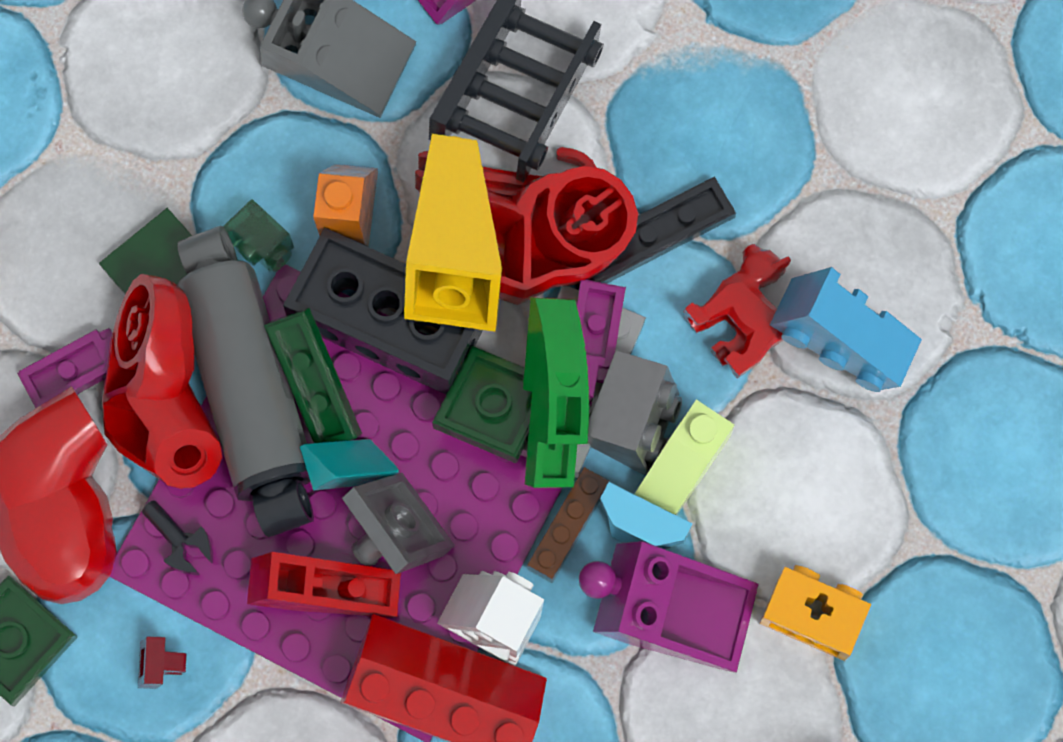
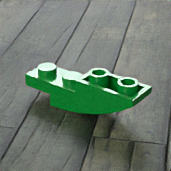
[523,297,589,488]

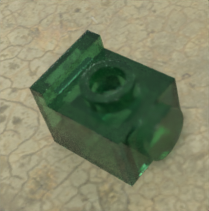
[223,199,294,272]

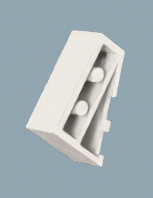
[437,571,544,666]

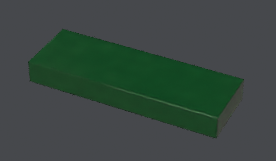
[264,308,362,443]

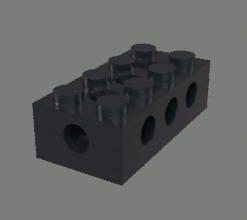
[283,227,483,395]

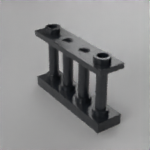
[429,0,604,183]

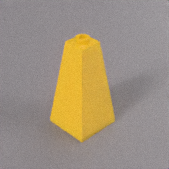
[404,134,502,332]

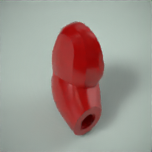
[487,166,638,305]

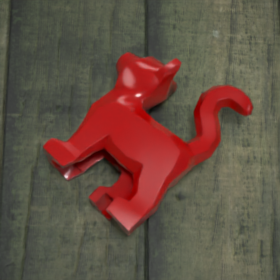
[683,244,791,379]

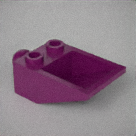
[579,541,759,673]

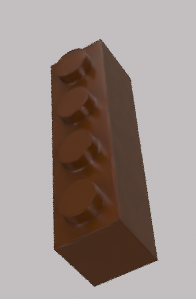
[527,467,609,583]

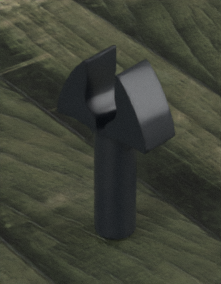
[142,500,213,575]

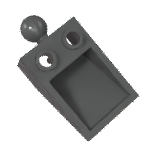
[242,0,416,118]

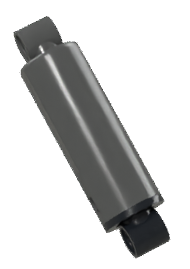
[177,225,314,538]

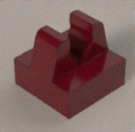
[138,637,187,689]

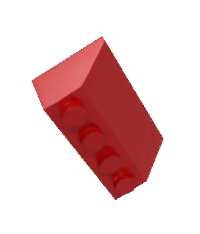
[340,614,547,742]

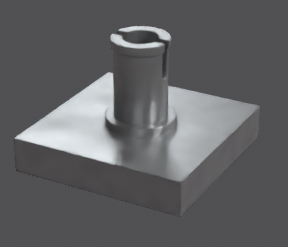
[342,473,455,574]

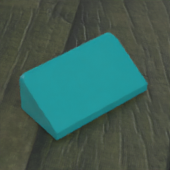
[300,439,399,490]

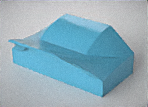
[600,482,693,550]

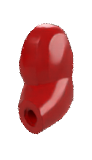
[102,274,222,489]
[0,386,117,604]

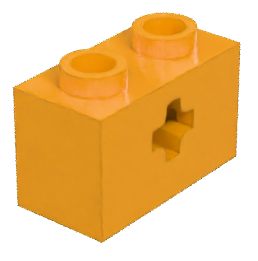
[759,565,871,661]

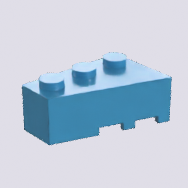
[770,267,922,392]

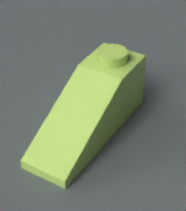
[634,400,735,515]

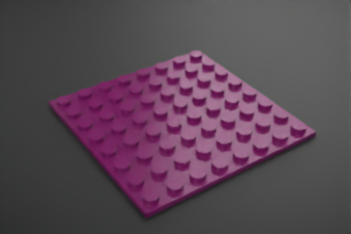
[110,263,563,742]

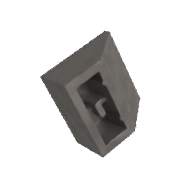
[588,350,682,475]

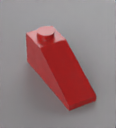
[247,552,401,618]

